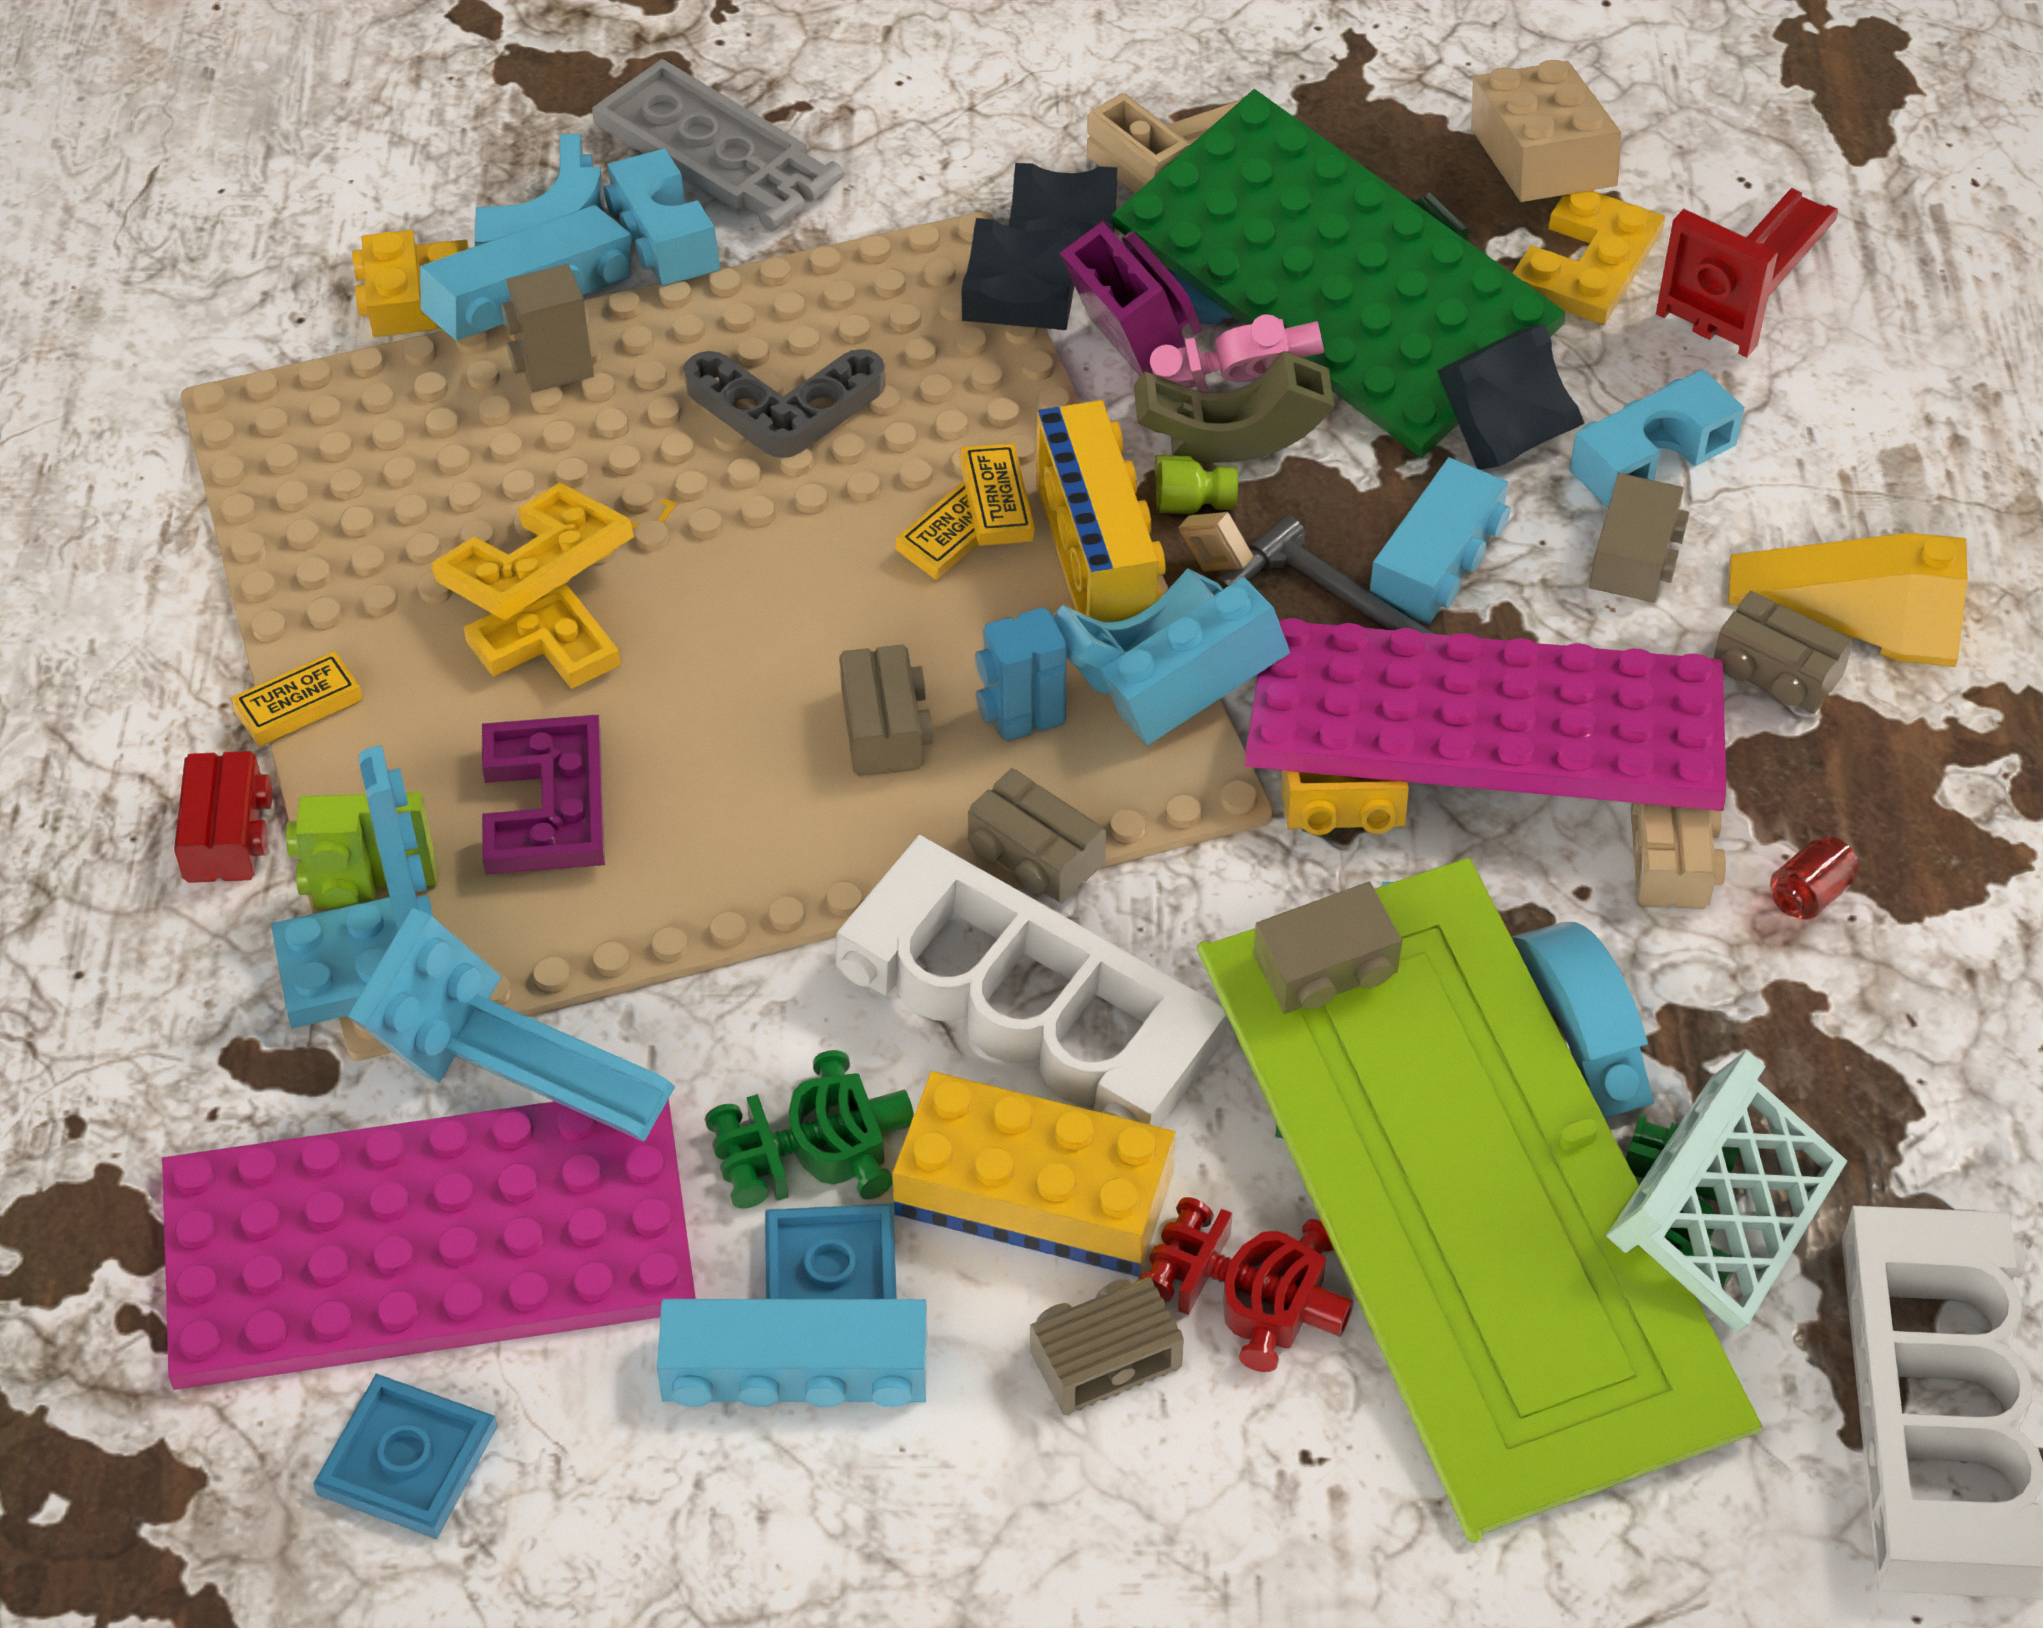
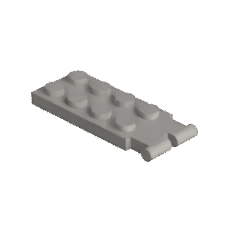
[592,59,844,231]

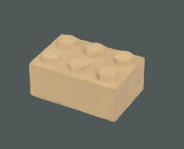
[1471,60,1621,202]

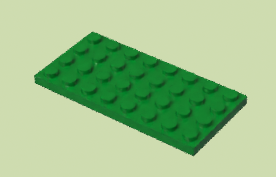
[1112,88,1566,458]

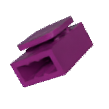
[1060,221,1202,377]

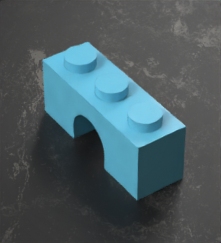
[603,148,721,286]
[1569,369,1745,507]

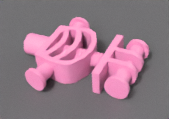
[1150,315,1324,392]

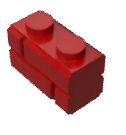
[174,751,272,883]

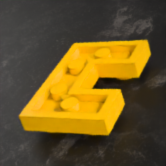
[1513,190,1665,325]
[431,482,634,621]

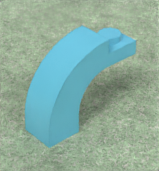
[474,134,605,247]
[1052,568,1223,694]
[1511,922,1654,1118]

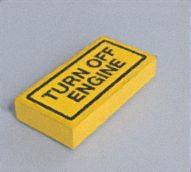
[959,443,1035,546]
[895,481,978,581]
[231,651,363,747]

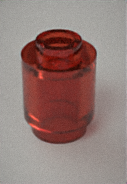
[1770,836,1859,920]

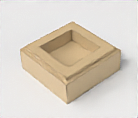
[1178,512,1254,572]

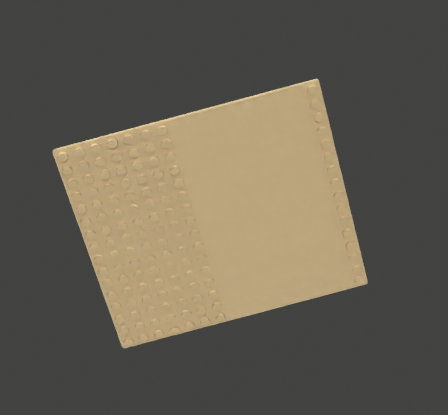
[181,211,1273,1061]

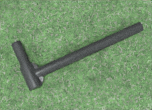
[1214,515,1433,634]

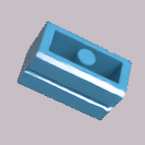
[975,607,1066,741]

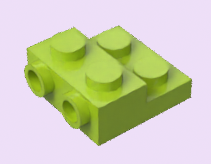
[286,792,438,909]

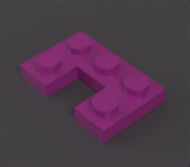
[482,714,605,875]

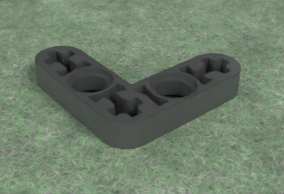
[684,349,885,458]

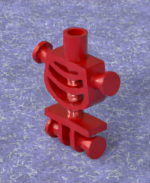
[1137,1197,1354,1372]

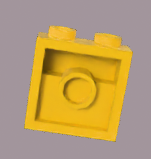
[352,230,469,337]
[1281,770,1409,835]

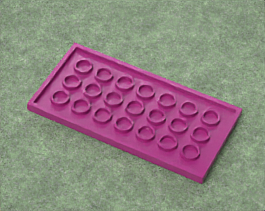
[1245,618,1726,811]
[162,1099,696,1390]

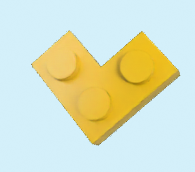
[464,584,621,689]

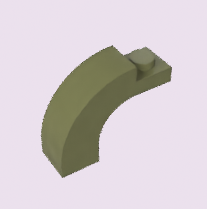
[1134,351,1334,463]

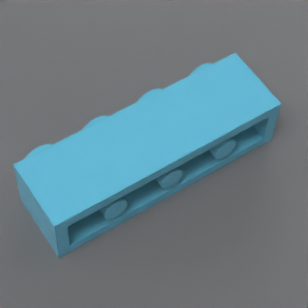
[420,205,632,341]
[657,1299,928,1407]

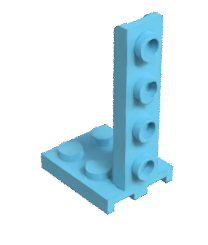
[271,745,433,1029]
[347,908,675,1142]

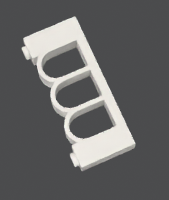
[836,835,1228,1127]
[1842,1206,2043,1599]

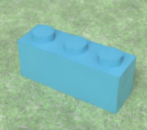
[1370,457,1511,625]
[1099,576,1290,746]

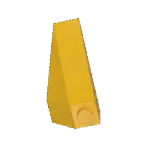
[1728,533,1968,667]

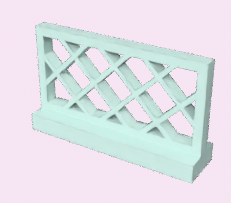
[1606,1050,1847,1333]

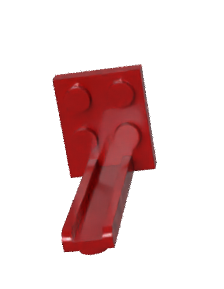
[1655,188,1838,358]

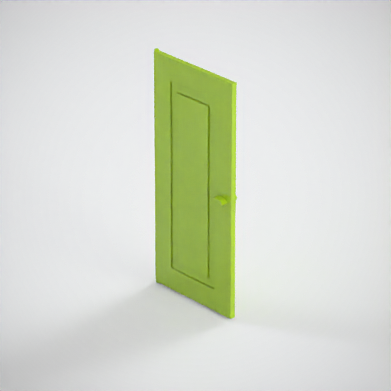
[1197,857,1763,1543]

